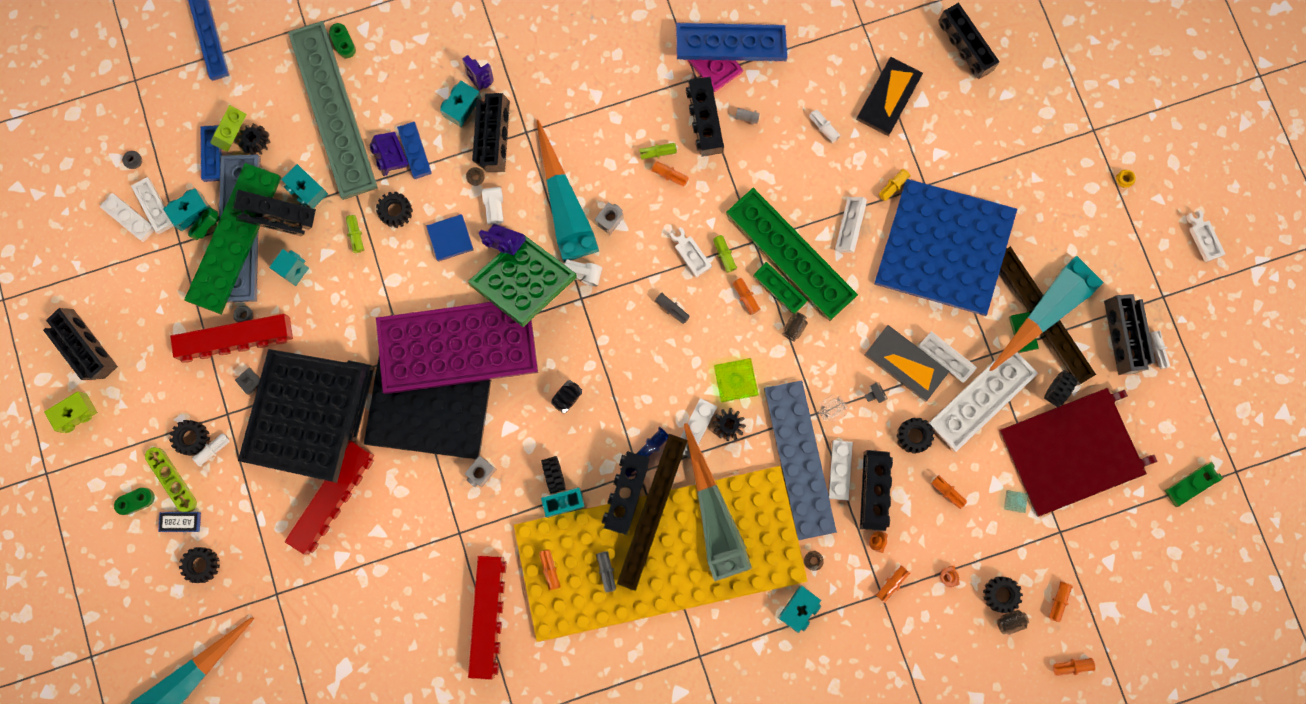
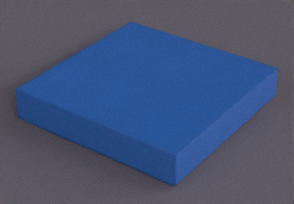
[426,214,474,262]

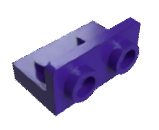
[462,55,494,91]
[370,131,408,176]
[479,224,526,256]

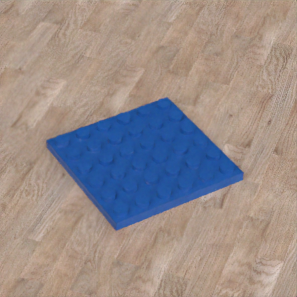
[874,179,1017,316]

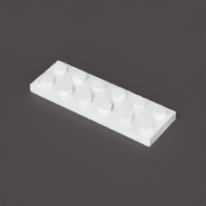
[928,352,1038,452]

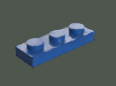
[397,121,432,179]
[201,125,222,182]

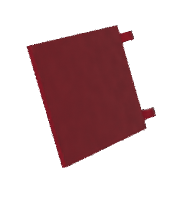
[999,388,1158,517]

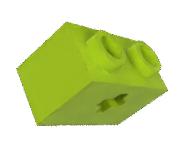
[210,105,247,152]
[44,391,98,434]

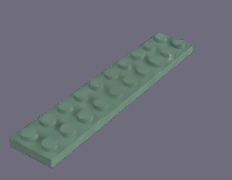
[288,21,378,200]

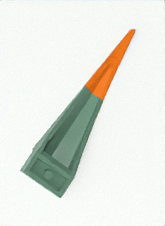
[684,423,752,581]

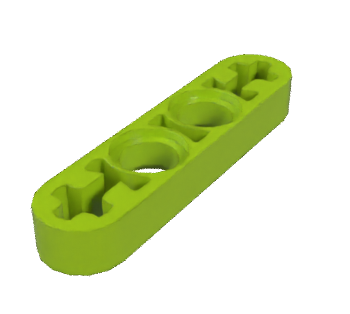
[145,447,197,512]

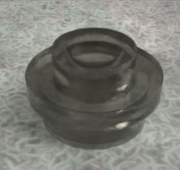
[466,167,485,186]
[804,551,824,571]

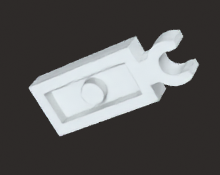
[1186,210,1225,263]
[670,227,712,278]

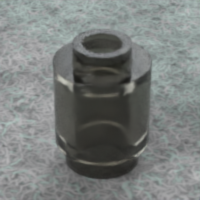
[782,312,808,342]
[997,610,1029,635]

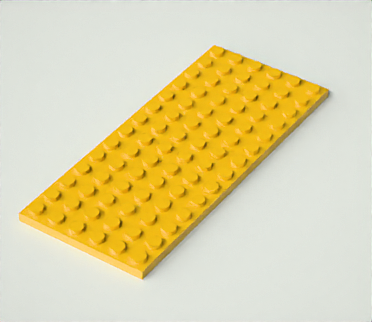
[514,466,808,642]

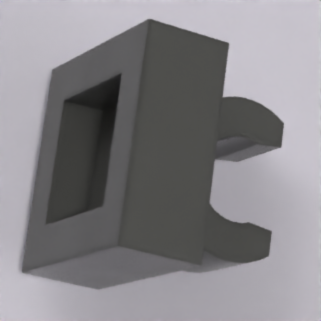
[235,367,260,395]
[864,382,888,403]

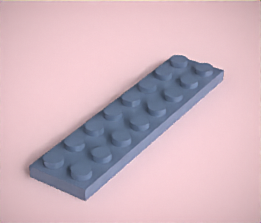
[219,155,260,303]
[764,380,837,540]

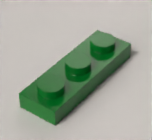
[753,262,808,315]

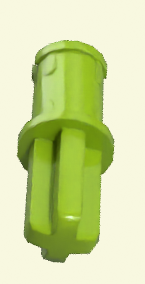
[639,143,677,160]
[346,215,365,253]
[713,235,737,273]

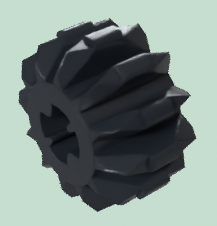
[237,123,271,155]
[551,380,582,414]
[713,408,746,441]

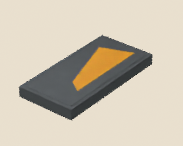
[864,325,950,402]

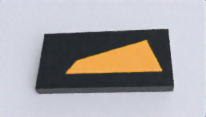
[856,56,923,137]

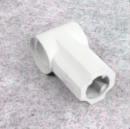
[482,186,504,225]
[564,260,603,287]

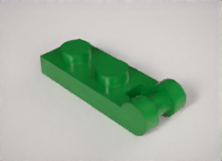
[1164,461,1223,507]

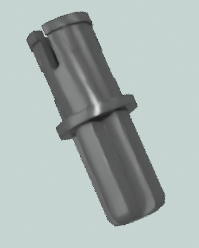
[655,292,690,324]
[596,551,616,592]

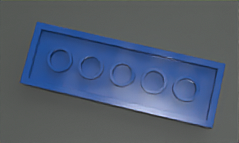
[676,23,788,61]

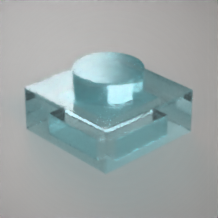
[1004,490,1028,513]

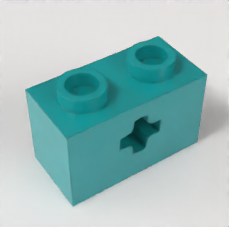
[440,80,482,128]
[281,164,328,208]
[163,188,210,232]
[269,249,309,286]
[541,488,586,518]
[777,585,822,633]

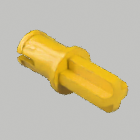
[878,168,911,201]

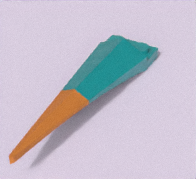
[537,119,599,263]
[989,255,1104,371]
[131,617,254,704]

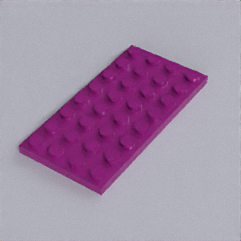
[376,302,538,394]

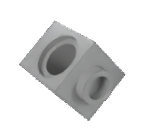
[594,202,624,235]
[465,456,497,487]

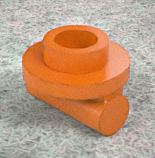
[869,531,888,553]
[941,565,960,587]

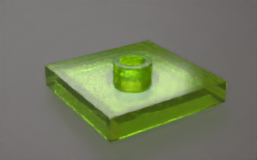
[713,358,759,403]

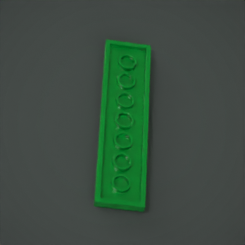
[184,163,282,315]
[726,187,858,321]

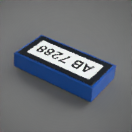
[158,512,201,532]

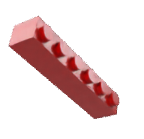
[170,314,293,363]
[284,441,375,555]
[468,556,507,680]

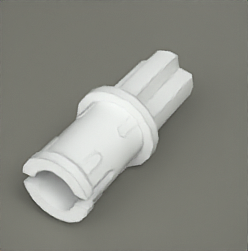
[809,109,841,143]
[1150,330,1170,369]
[192,434,230,467]

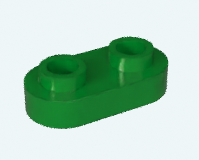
[329,23,356,59]
[188,207,219,240]
[114,488,155,515]

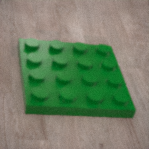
[468,233,577,327]

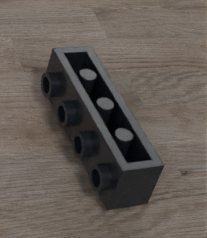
[938,2,1000,80]

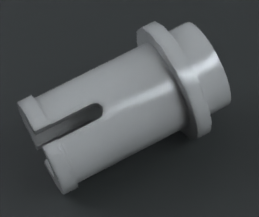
[735,108,760,125]

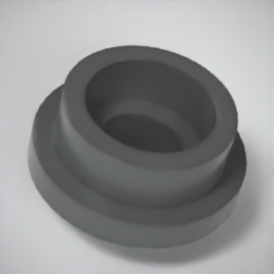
[122,151,142,169]
[233,306,253,323]

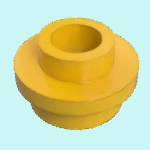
[1116,169,1136,188]

